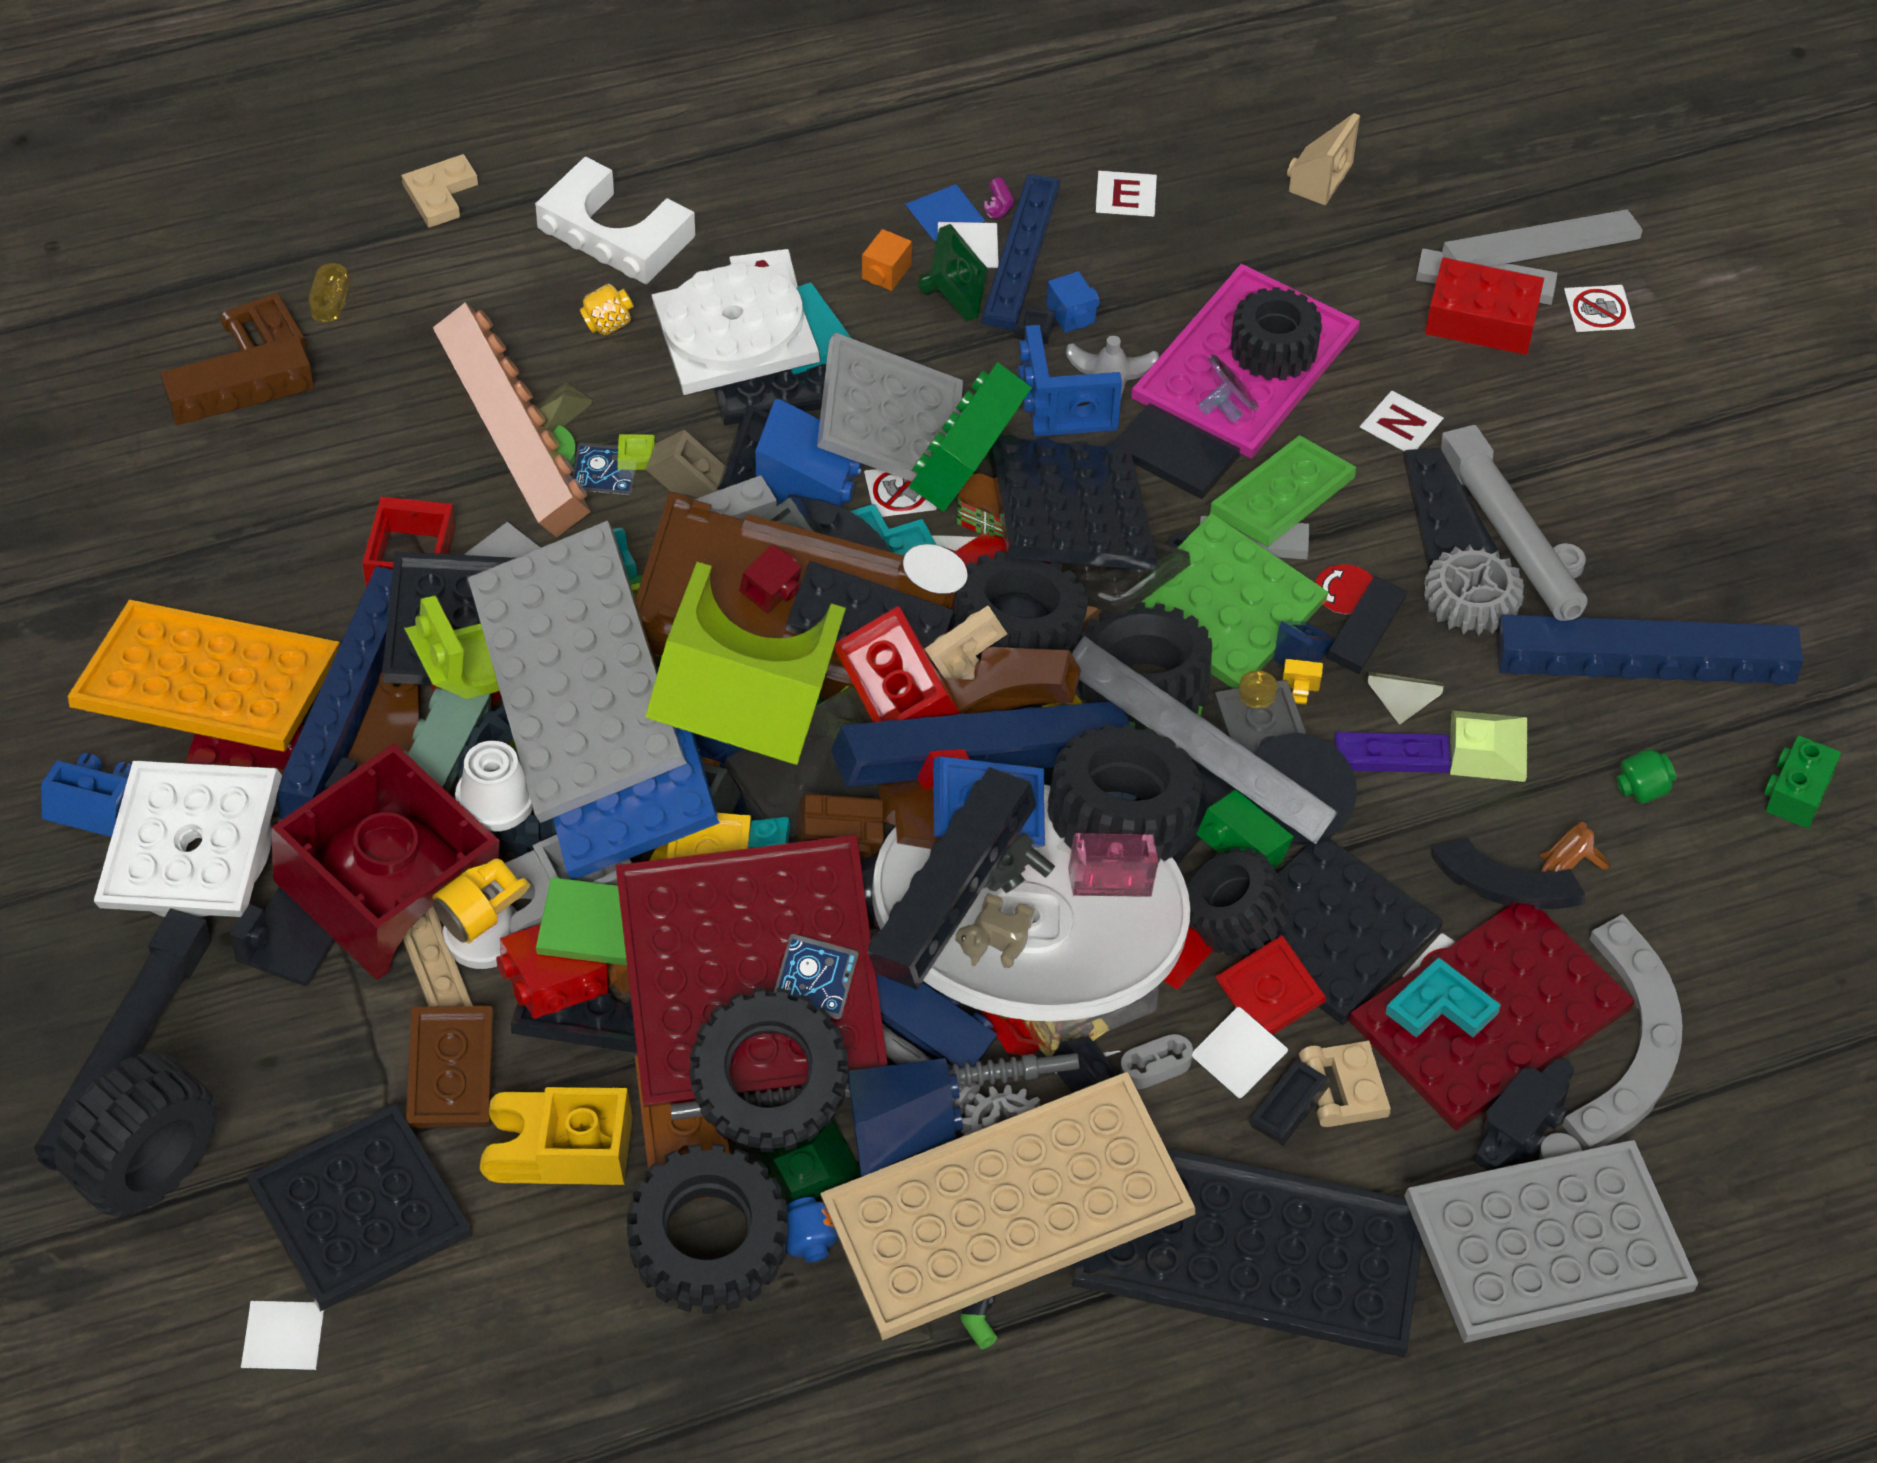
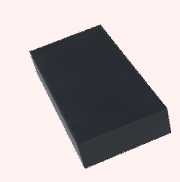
[1249,1059,1331,1146]

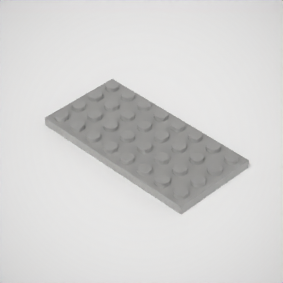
[468,521,687,823]

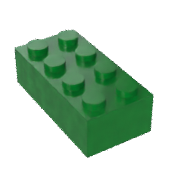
[909,362,1032,512]

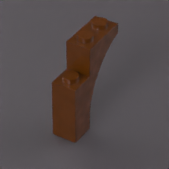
[941,647,1081,714]

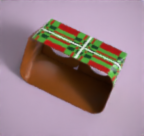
[957,473,1004,539]

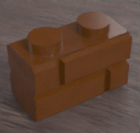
[797,794,883,859]

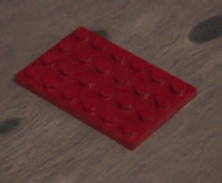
[1349,903,1635,1131]

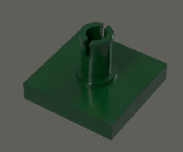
[918,224,988,322]

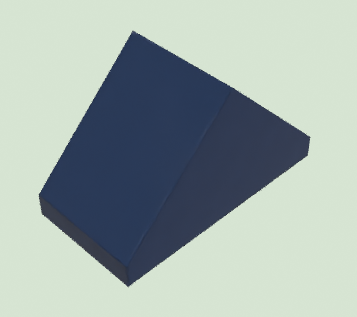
[1274,621,1335,666]

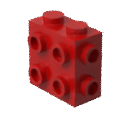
[496,924,607,1019]

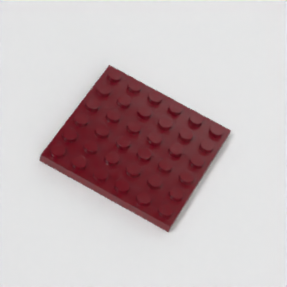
[615,835,888,1108]

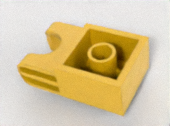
[480,1087,633,1185]

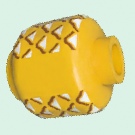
[580,284,634,336]

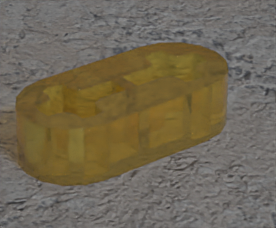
[309,263,349,322]

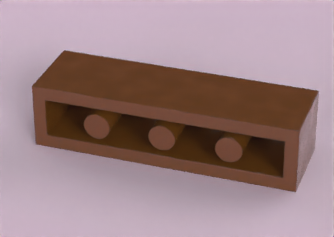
[160,335,314,426]

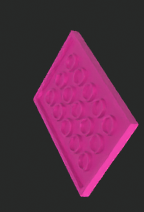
[1131,264,1360,459]

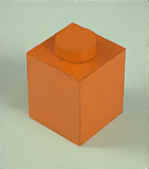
[862,229,912,291]

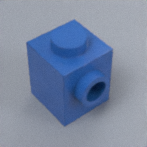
[1046,271,1099,333]

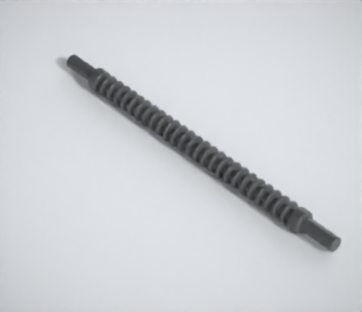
[670,1053,1079,1120]

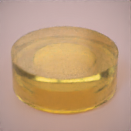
[1239,671,1278,708]

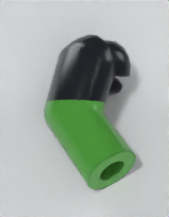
[960,1295,997,1349]

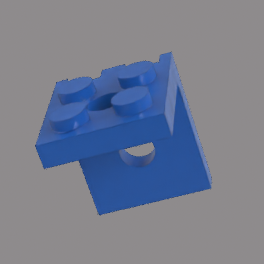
[1017,325,1122,437]

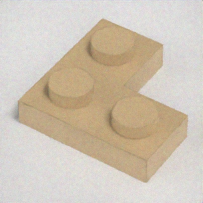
[401,154,478,228]
[925,606,1007,680]

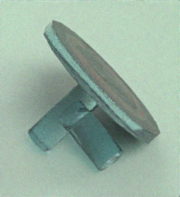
[1198,354,1259,424]

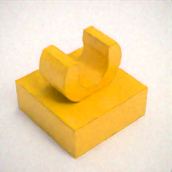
[1282,659,1323,705]

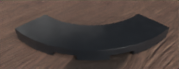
[1431,837,1585,909]

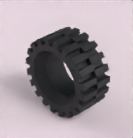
[949,551,1088,661]
[1079,602,1212,730]

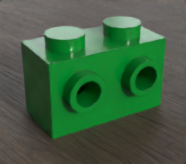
[1764,735,1841,829]
[1196,790,1294,868]

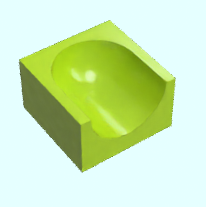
[645,562,846,765]

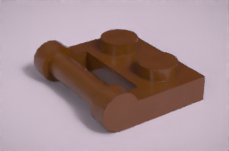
[220,293,306,350]

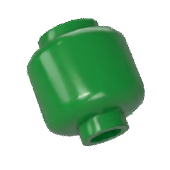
[1616,749,1676,804]

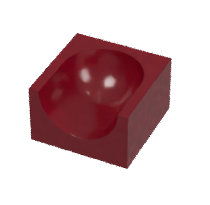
[271,743,499,980]

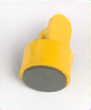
[432,859,530,944]

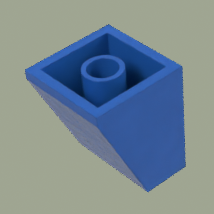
[755,399,863,508]

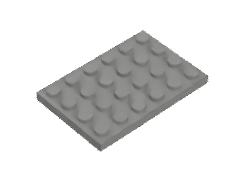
[1404,1140,1698,1343]

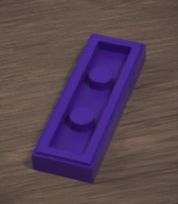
[1334,732,1451,773]

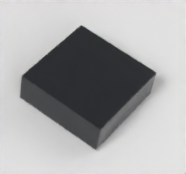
[1014,305,1056,344]

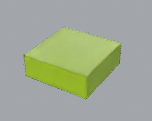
[617,434,655,470]

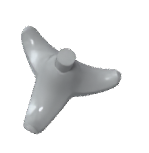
[1066,336,1159,397]

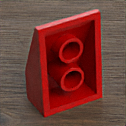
[834,606,960,722]

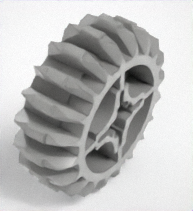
[1424,544,1524,636]

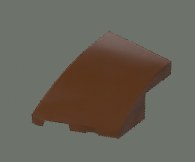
[879,780,942,849]

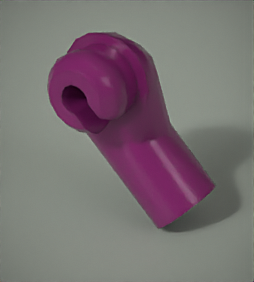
[984,177,1014,219]

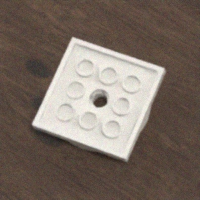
[652,262,820,395]
[94,761,282,918]

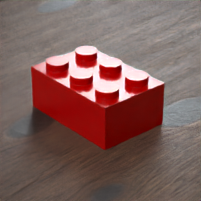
[1425,257,1545,355]

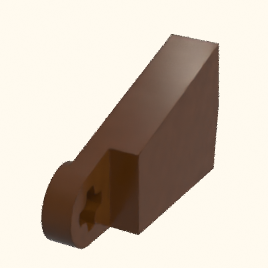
[348,671,420,768]

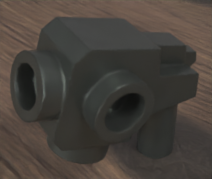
[984,832,1055,894]

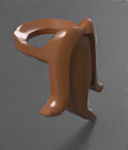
[1539,821,1611,872]

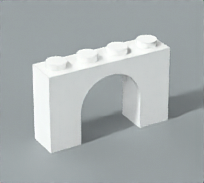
[535,156,695,285]

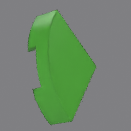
[552,425,576,466]

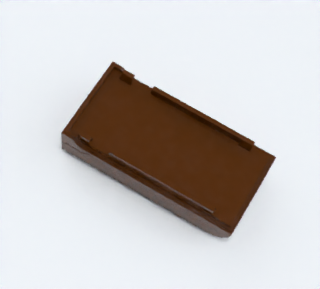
[635,492,955,701]

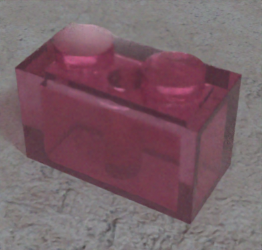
[1068,833,1158,897]

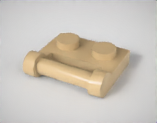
[1299,1041,1391,1127]

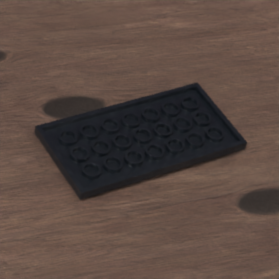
[1072,1148,1422,1357]

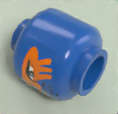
[786,1197,838,1263]

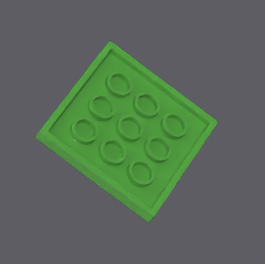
[1123,513,1329,689]

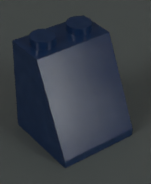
[848,1058,963,1177]

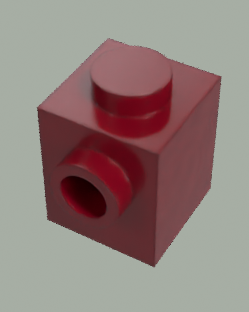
[739,544,802,614]

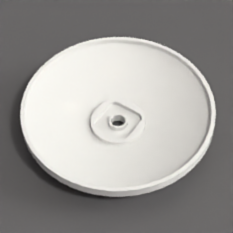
[872,785,1190,1021]

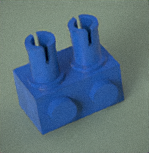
[41,753,132,837]

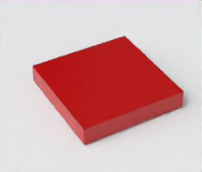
[1215,935,1326,1035]

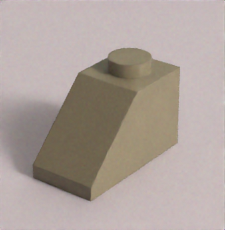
[645,430,725,498]

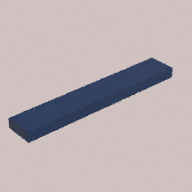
[982,174,1060,330]

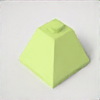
[1450,710,1527,782]

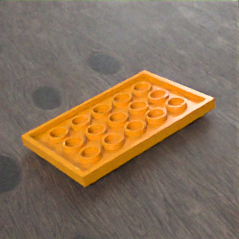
[68,600,340,752]

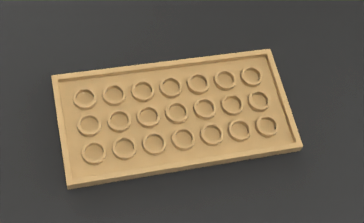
[821,1072,1195,1341]

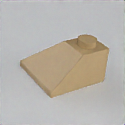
[1287,113,1360,206]

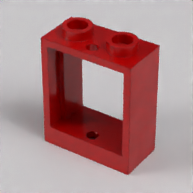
[362,497,456,587]

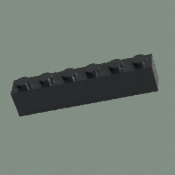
[868,767,1037,990]

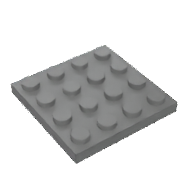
[817,333,963,481]

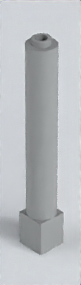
[1441,425,1588,621]

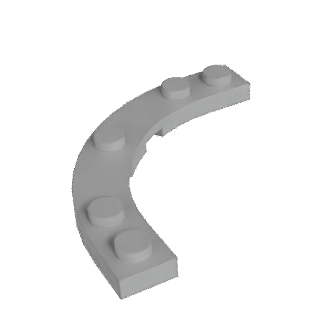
[1563,914,1683,1150]

